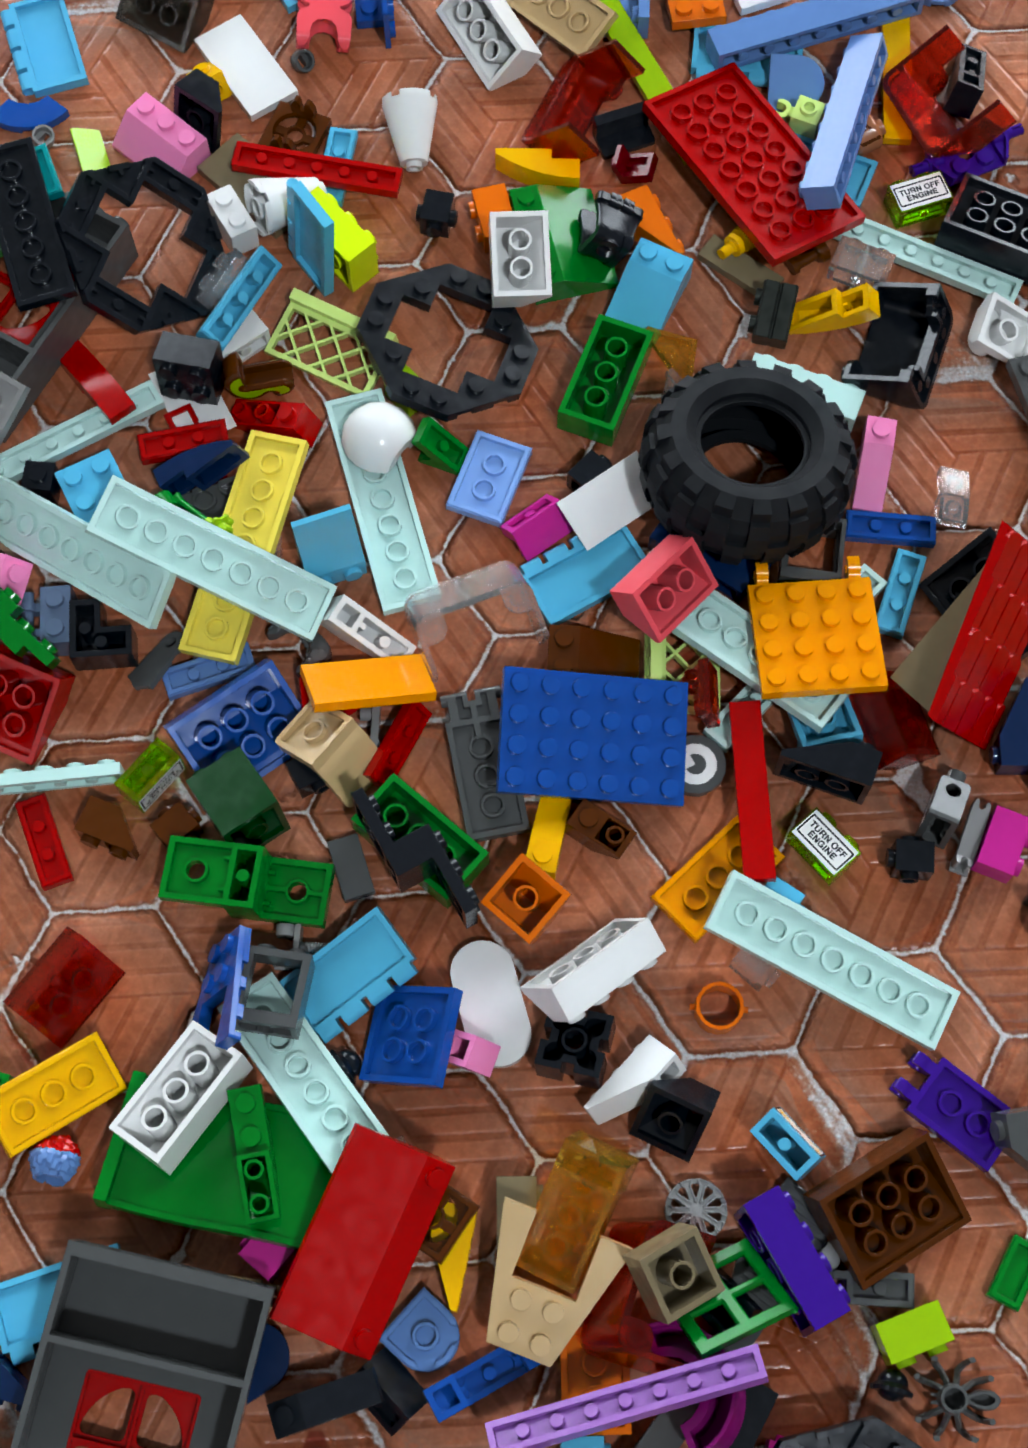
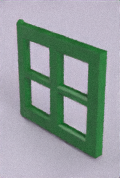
[676,1238,799,1359]

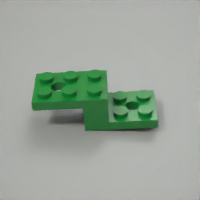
[158,835,336,929]

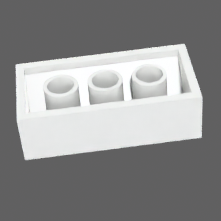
[436,0,542,91]
[520,917,666,1024]
[108,1020,253,1176]

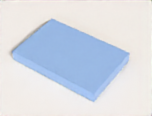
[446,430,533,528]

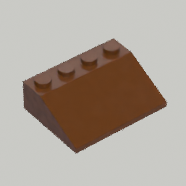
[547,624,640,678]
[802,1127,972,1291]

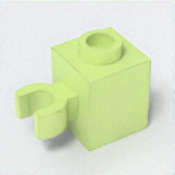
[776,95,826,140]

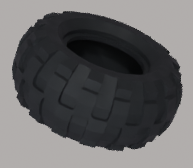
[638,360,858,566]

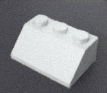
[488,210,552,308]

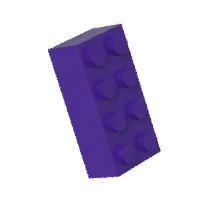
[734,1185,851,1338]

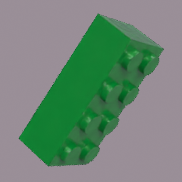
[557,314,654,447]
[351,773,489,909]

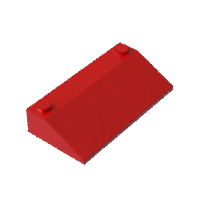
[269,1123,456,1360]

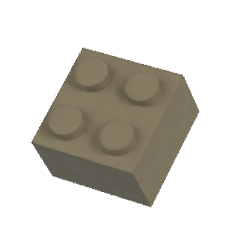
[623,1222,726,1325]

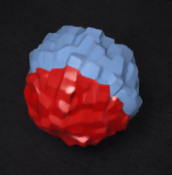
[28,1134,81,1187]

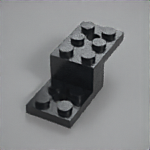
[351,787,480,929]

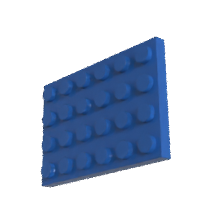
[496,666,688,808]

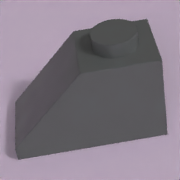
[990,1106,1028,1171]

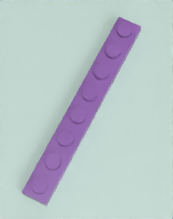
[485,1343,769,1448]

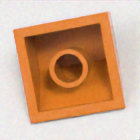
[481,853,572,944]

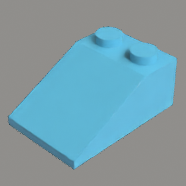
[605,237,694,345]
[290,504,367,584]

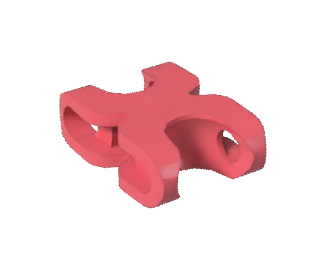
[296,0,353,53]

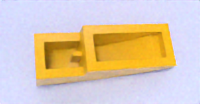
[495,148,580,188]
[789,283,881,335]

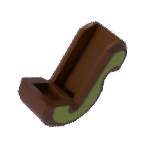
[222,351,295,399]

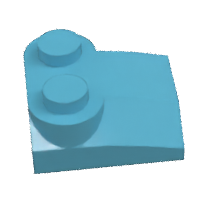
[787,697,864,747]

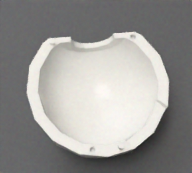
[341,402,416,473]

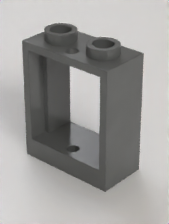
[777,519,847,583]
[235,943,315,1040]

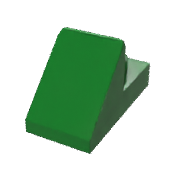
[411,417,469,475]

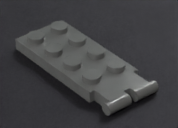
[439,685,530,842]

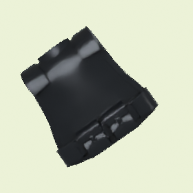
[578,190,644,268]

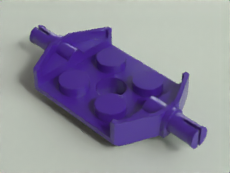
[909,114,1024,187]

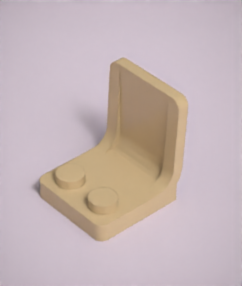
[275,701,378,808]

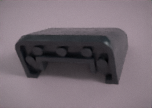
[841,282,953,409]

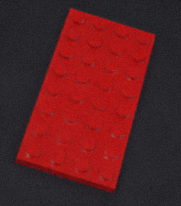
[642,62,866,267]

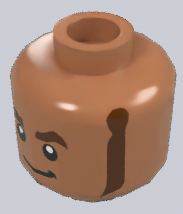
[857,114,886,156]

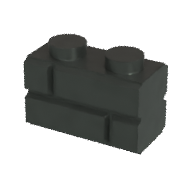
[747,279,799,349]

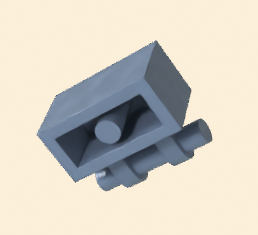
[20,585,78,656]

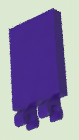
[889,1051,1011,1172]

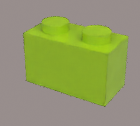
[870,1300,955,1370]

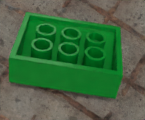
[509,184,619,305]

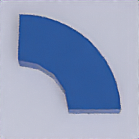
[0,95,70,133]

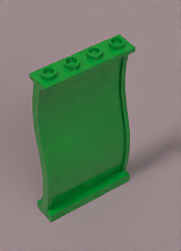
[92,1070,332,1251]

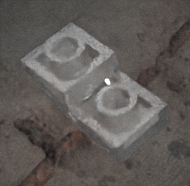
[934,466,970,529]

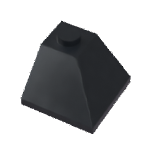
[174,68,222,153]
[629,1078,721,1163]

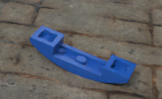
[422,1347,541,1423]

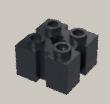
[534,1010,616,1090]

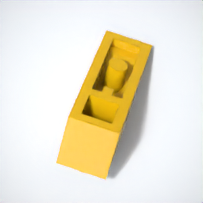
[526,797,572,880]
[430,1202,478,1314]

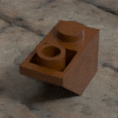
[74,795,140,860]
[565,799,637,859]

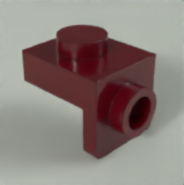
[611,144,658,184]

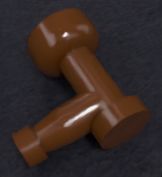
[786,242,831,275]

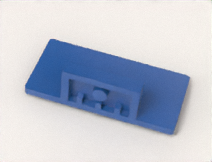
[355,0,396,49]

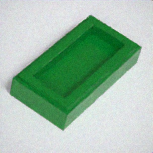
[985,1234,1028,1313]

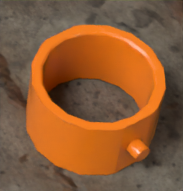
[689,982,748,1035]

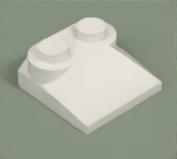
[967,292,1028,363]

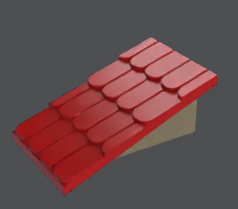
[890,520,1028,750]

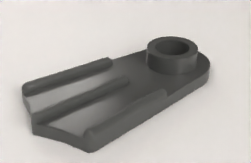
[128,631,183,691]

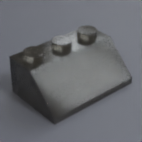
[115,0,214,53]

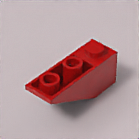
[230,399,323,448]

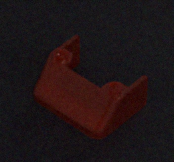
[882,25,1017,158]
[521,39,645,164]
[580,1220,716,1375]

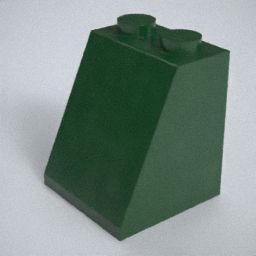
[186,747,291,846]

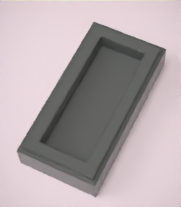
[327,833,376,903]

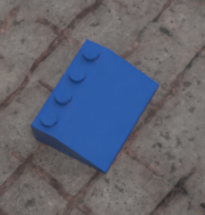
[163,658,302,778]

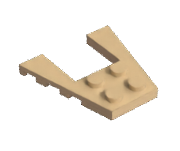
[486,1196,633,1368]

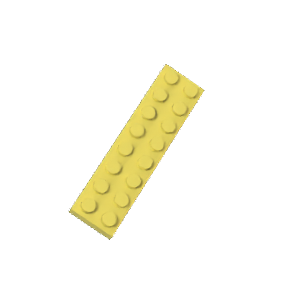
[178,429,310,666]

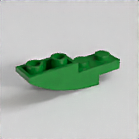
[0,587,61,670]
[227,1084,281,1225]

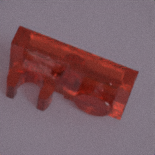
[684,658,720,728]

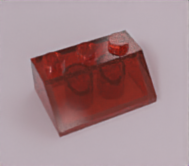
[848,670,941,770]
[3,926,125,1049]

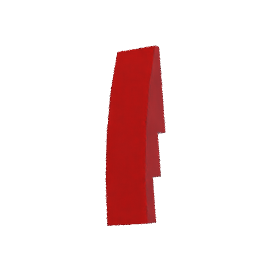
[60,340,136,425]

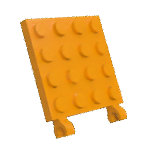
[747,556,888,699]

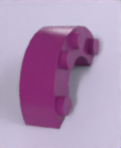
[643,1321,746,1448]

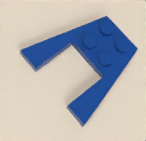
[192,925,252,1050]

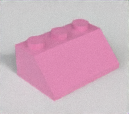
[112,92,211,178]

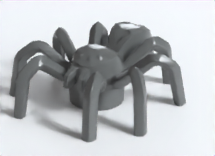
[913,1356,1001,1443]

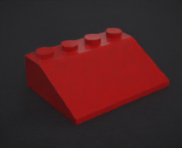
[0,644,76,765]

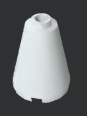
[382,87,438,172]
[244,177,327,237]

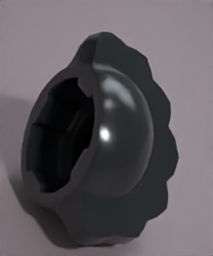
[330,1049,362,1085]
[870,1369,913,1402]

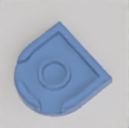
[767,53,825,112]
[379,1287,460,1372]

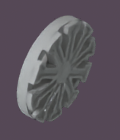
[664,1178,728,1242]

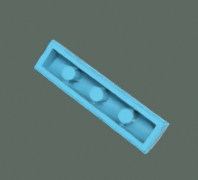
[196,245,283,351]

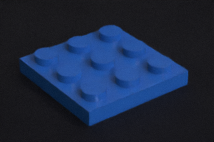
[359,985,463,1089]

